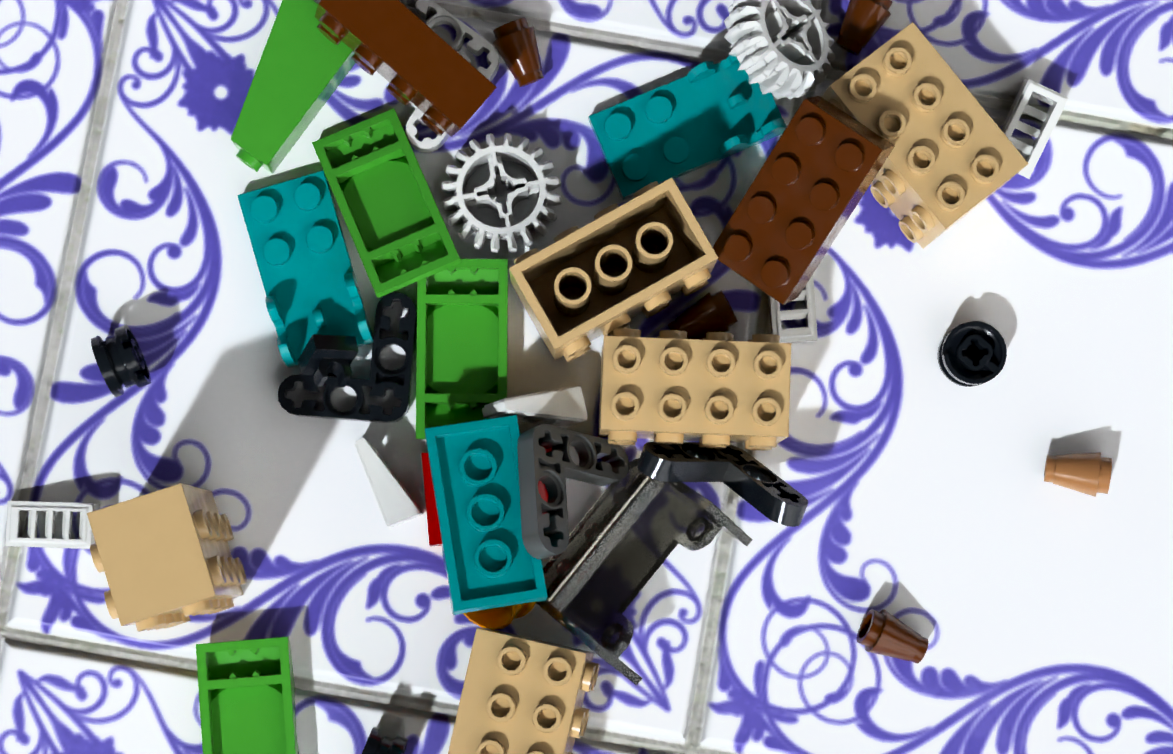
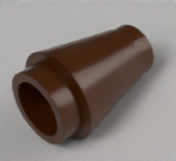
[835,0,893,56]
[493,17,544,87]
[668,290,738,340]
[857,609,929,664]

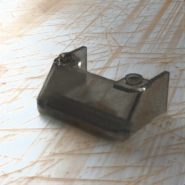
[536,458,753,685]

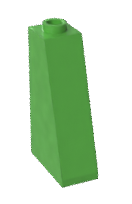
[230,0,355,174]

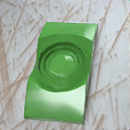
[312,108,462,298]
[416,259,508,439]
[196,636,299,754]

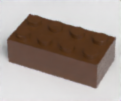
[315,0,497,137]
[712,96,895,305]

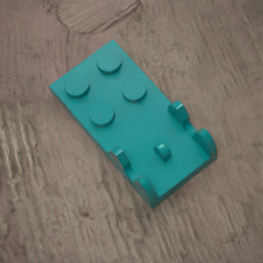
[588,55,787,200]
[237,170,373,368]
[425,415,548,615]

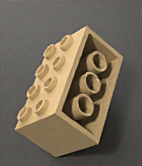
[822,22,1029,249]
[509,178,718,362]
[598,328,791,451]
[87,483,247,632]
[448,628,600,754]

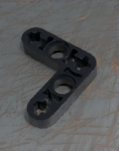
[278,292,417,423]
[637,442,808,527]

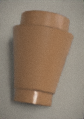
[1044,452,1112,497]

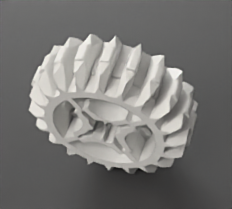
[724,0,836,100]
[441,133,562,254]

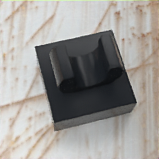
[298,334,359,387]

